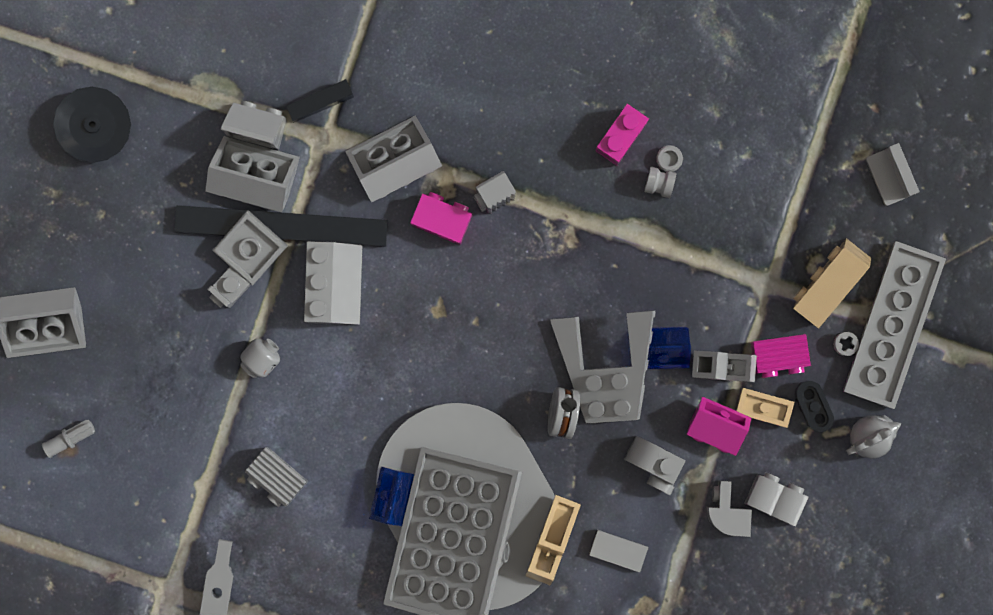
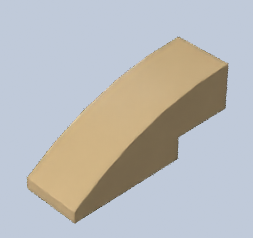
[525,495,581,585]

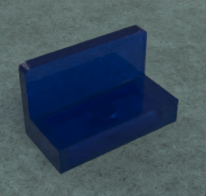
[647,327,691,369]
[369,467,415,526]

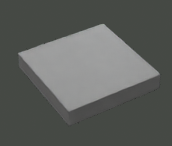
[212,211,288,286]

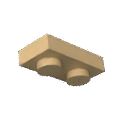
[736,388,794,428]

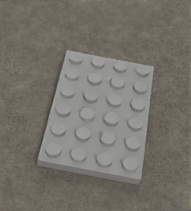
[383,447,522,615]

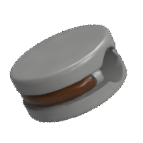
[547,387,580,439]

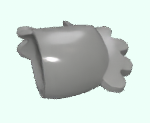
[846,415,901,459]

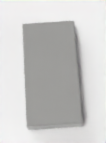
[589,530,648,572]

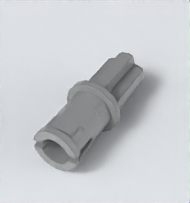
[42,420,95,458]

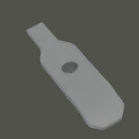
[200,539,234,615]

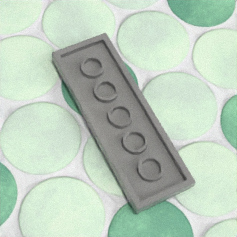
[842,241,946,409]

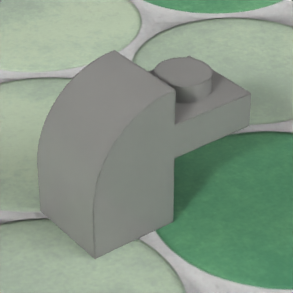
[692,351,757,382]
[624,436,685,485]
[706,480,752,537]

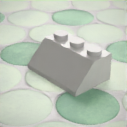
[345,115,442,203]
[205,136,300,212]
[304,242,363,325]
[0,287,86,358]

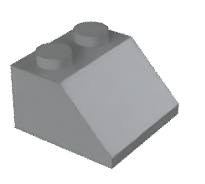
[221,101,287,151]

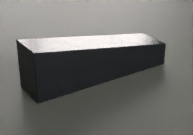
[286,79,354,123]

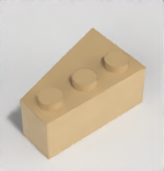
[793,238,871,328]

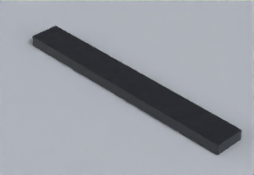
[174,205,388,247]

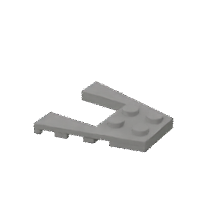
[550,310,656,423]

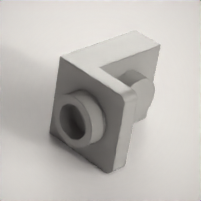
[208,267,251,308]

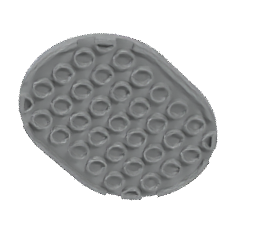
[376,403,555,610]

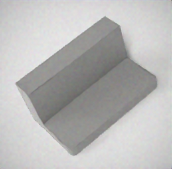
[866,143,919,206]

